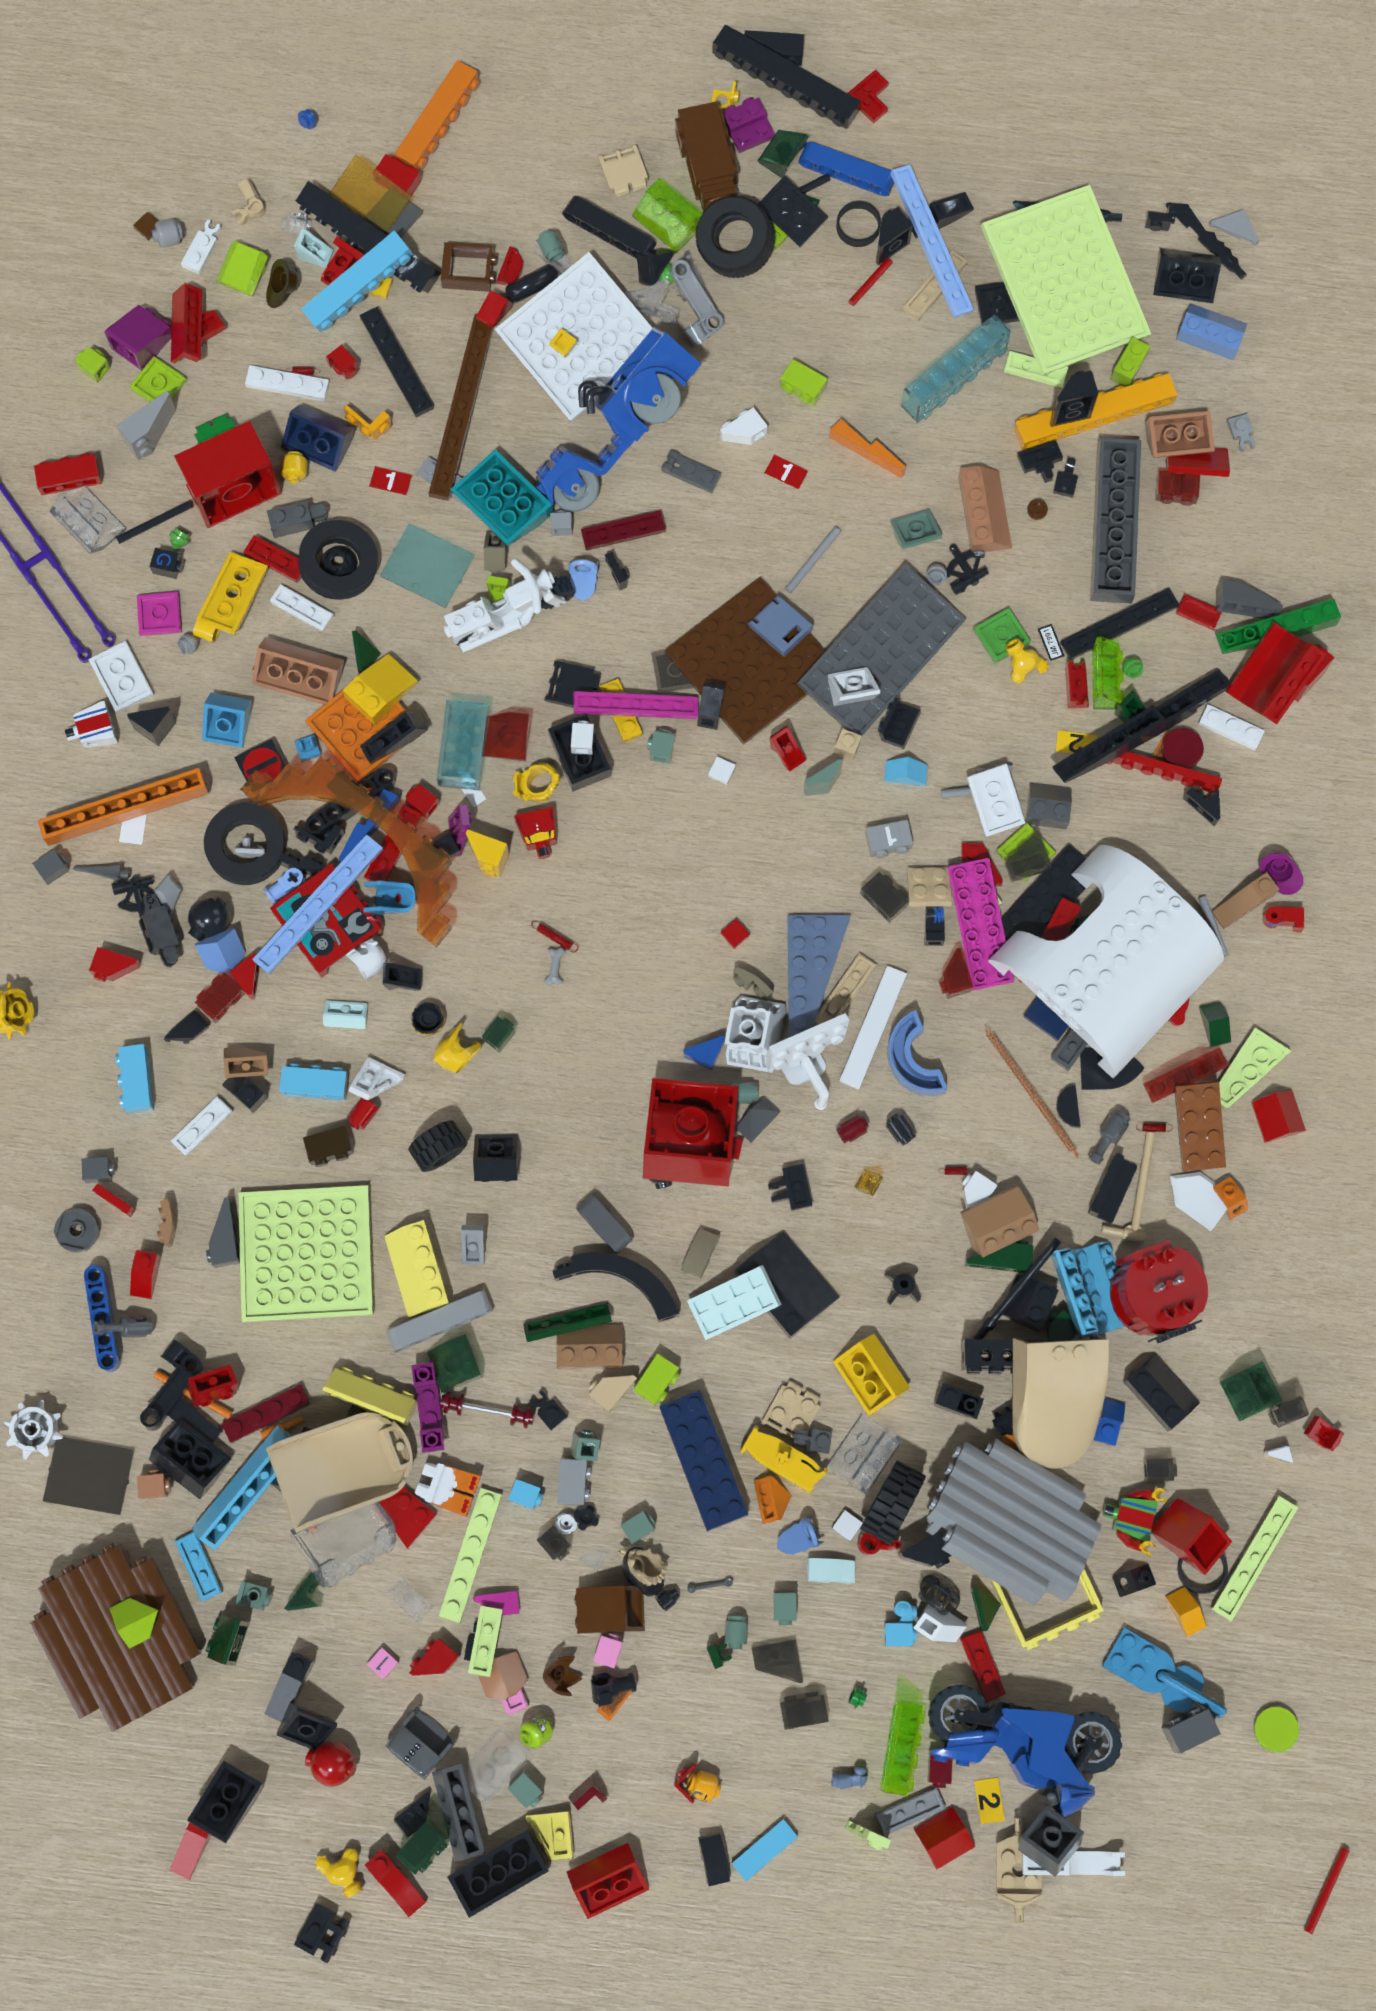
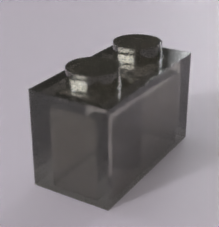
[860,872,909,923]

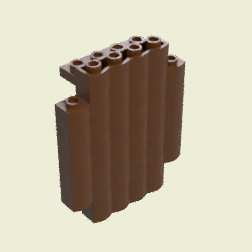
[30,1543,202,1732]

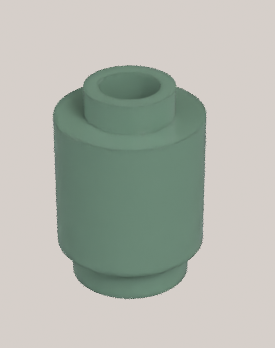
[537,230,564,262]
[731,1082,758,1104]
[724,1616,748,1649]

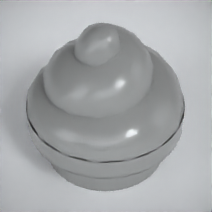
[926,564,947,585]
[177,634,199,655]

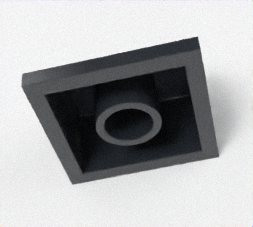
[876,207,913,265]
[473,1135,518,1182]
[1002,1275,1059,1333]
[898,1531,952,1569]

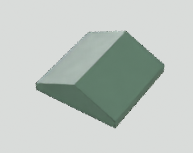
[890,509,942,549]
[803,759,842,796]

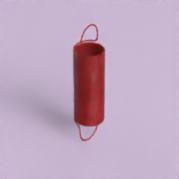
[287,367,320,375]
[1136,1123,1173,1132]
[938,1167,974,1175]

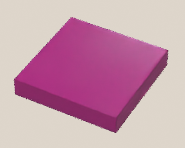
[137,591,182,636]

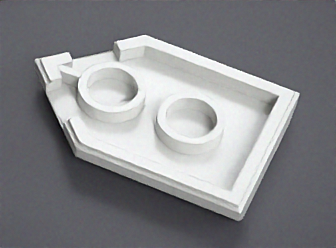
[1170,1172,1227,1232]

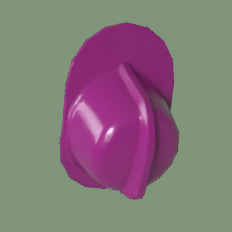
[1260,850,1303,895]

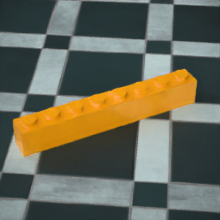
[1014,373,1178,451]

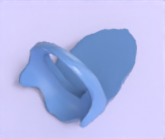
[777,1515,824,1554]

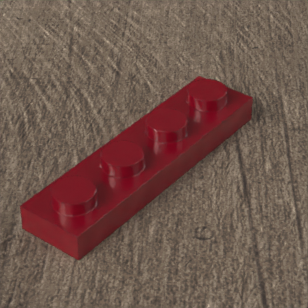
[581,511,665,551]
[221,1384,311,1444]

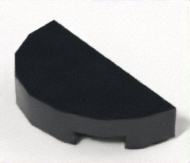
[1056,1085,1081,1128]

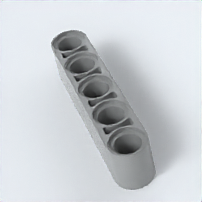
[386,1290,493,1352]

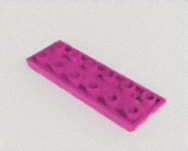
[948,858,1014,991]

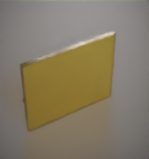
[329,155,412,234]

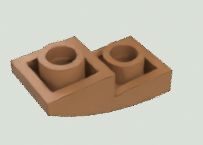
[157,1198,175,1248]

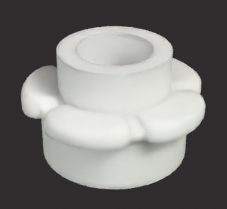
[555,1513,577,1535]

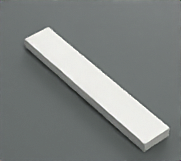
[839,966,907,1090]

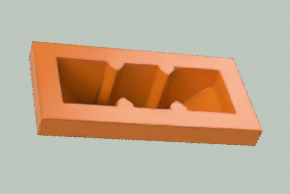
[754,1476,791,1524]

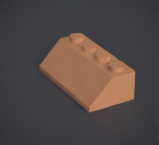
[958,466,1012,552]
[252,637,344,705]

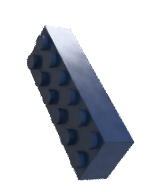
[659,1391,748,1532]

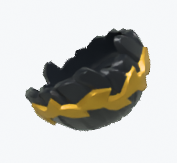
[411,1002,445,1036]

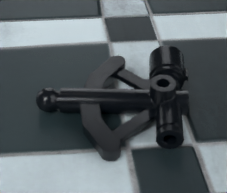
[946,544,989,595]
[111,876,159,918]

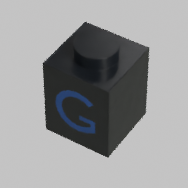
[149,548,184,579]

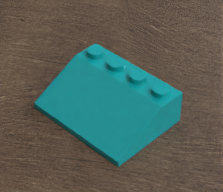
[450,449,553,546]

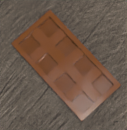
[1175,1081,1226,1172]

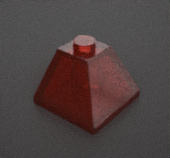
[484,712,531,761]

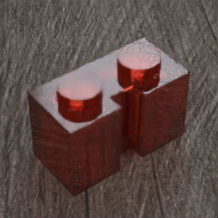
[1155,470,1200,506]
[195,972,246,1024]

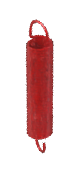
[531,921,578,953]

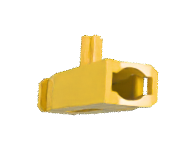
[740,1425,828,1494]

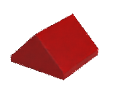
[1251,1091,1306,1143]
[914,1806,975,1870]

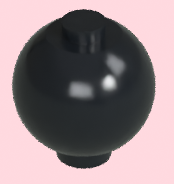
[188,896,231,941]

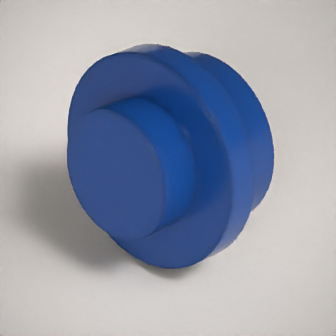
[298,109,317,129]

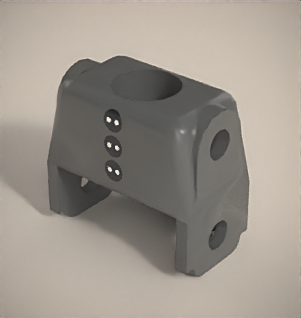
[385,1707,457,1780]

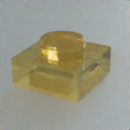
[854,1169,883,1196]

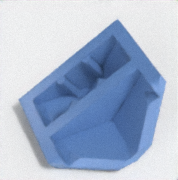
[195,927,245,974]

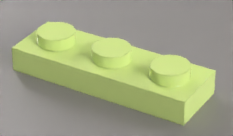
[1004,351,1068,388]
[468,1606,503,1677]

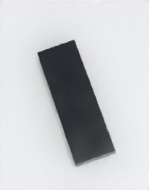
[168,1398,222,1443]

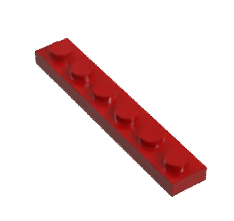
[1106,752,1222,792]

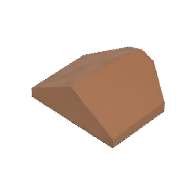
[478,1651,528,1700]

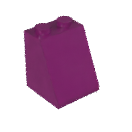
[104,305,171,371]

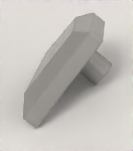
[235,837,265,857]
[154,875,182,914]

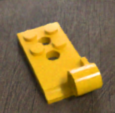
[193,552,268,643]

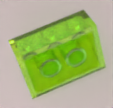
[632,178,702,254]
[1092,637,1124,710]

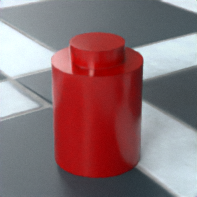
[347,1097,379,1131]

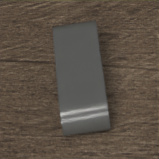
[576,1194,633,1255]

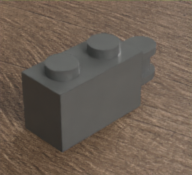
[267,501,327,538]

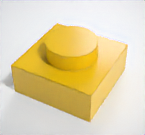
[549,328,578,358]

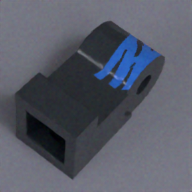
[924,906,945,946]

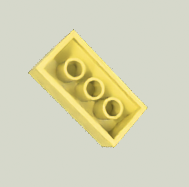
[384,1220,450,1319]
[323,1366,417,1427]

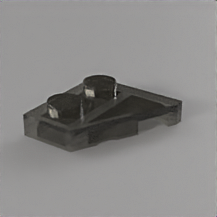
[1004,831,1052,882]
[751,1640,803,1683]

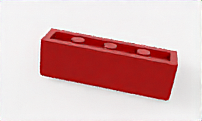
[171,283,202,364]

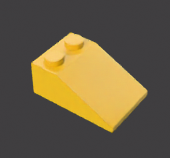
[342,654,418,725]

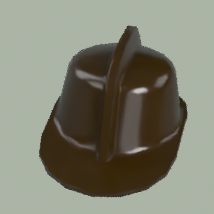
[266,259,298,308]

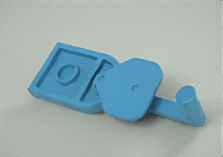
[1102,1627,1227,1718]

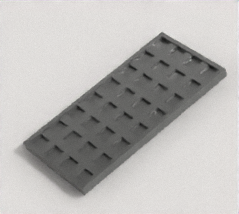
[797,563,966,736]

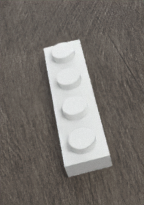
[245,365,329,401]

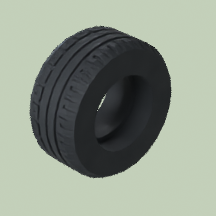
[695,196,775,278]

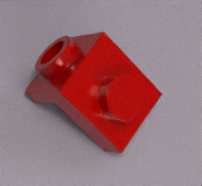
[1303,1415,1344,1451]

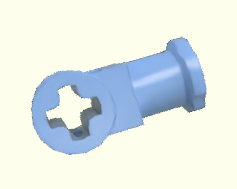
[263,868,305,904]

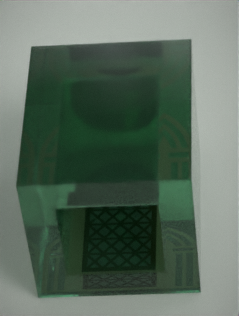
[482,1016,515,1053]

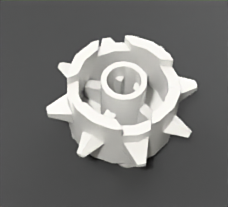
[4,1400,63,1460]

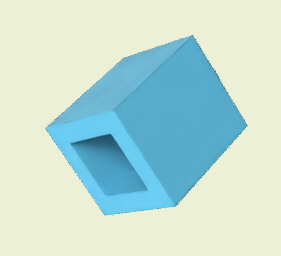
[508,1479,544,1510]

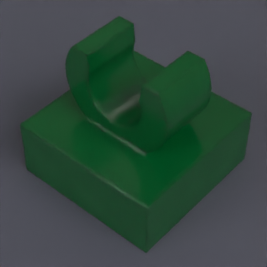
[706,1644,732,1669]

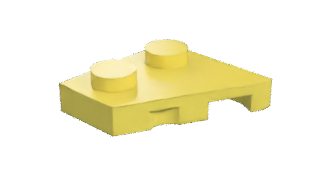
[526,1811,574,1860]

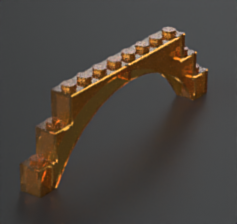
[240,757,452,948]

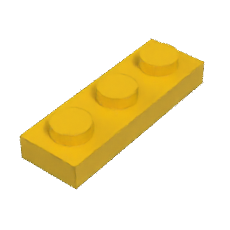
[599,679,643,743]

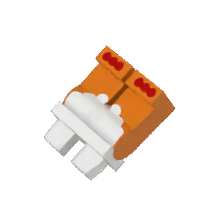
[415,1463,481,1517]

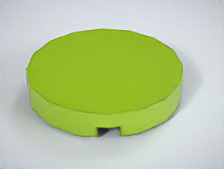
[1254,1707,1299,1752]

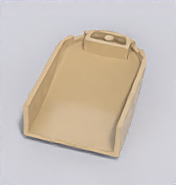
[1013,1334,1109,1469]
[266,1413,413,1533]

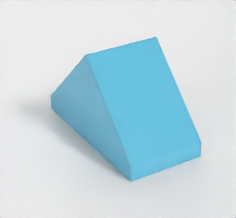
[884,757,928,786]

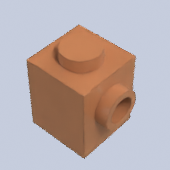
[137,1470,171,1500]

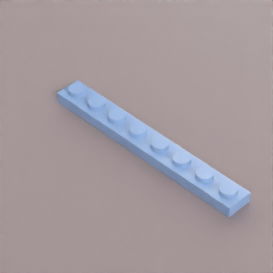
[890,164,974,318]
[253,834,383,975]

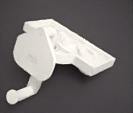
[765,1013,849,1110]

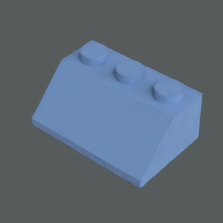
[1176,303,1247,360]

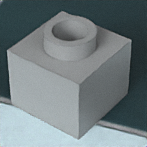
[550,510,572,536]

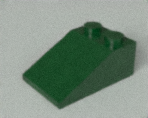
[206,1614,250,1666]

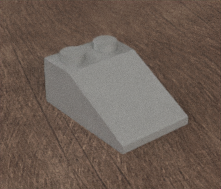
[117,391,176,460]

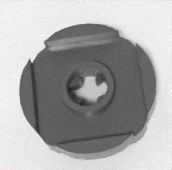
[54,1208,99,1253]

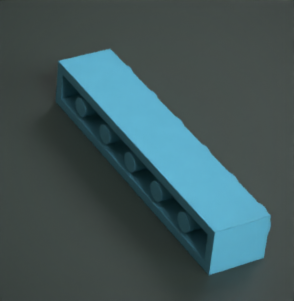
[301,230,413,332]
[192,1425,292,1550]

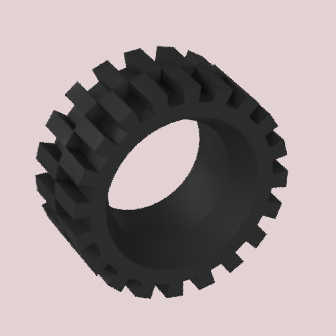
[860,1460,926,1545]

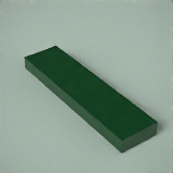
[523,1303,612,1342]

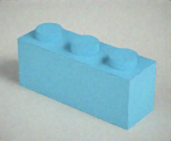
[116,1044,154,1114]
[279,1064,348,1101]

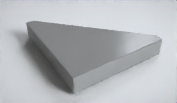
[1209,209,1259,245]

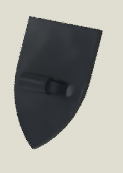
[1080,1048,1144,1090]

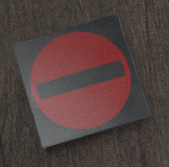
[234,739,290,793]

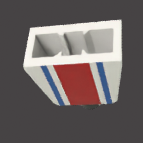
[65,701,118,748]

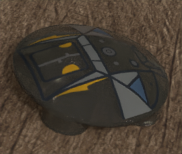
[918,1574,960,1615]

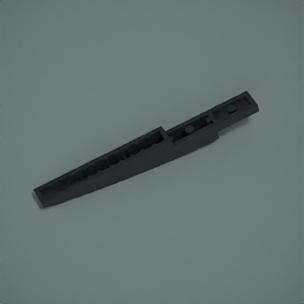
[1052,670,1231,783]

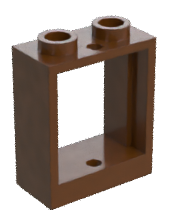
[441,242,497,292]

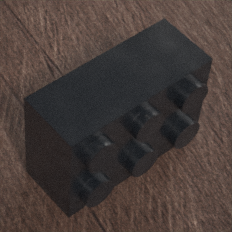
[548,714,611,792]

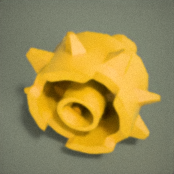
[0,982,34,1040]

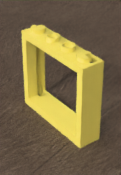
[989,1569,1104,1650]

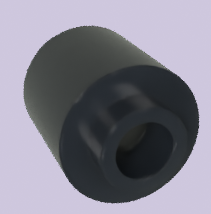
[886,1113,916,1146]

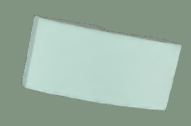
[807,1558,855,1584]

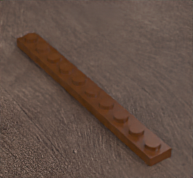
[429,314,493,501]

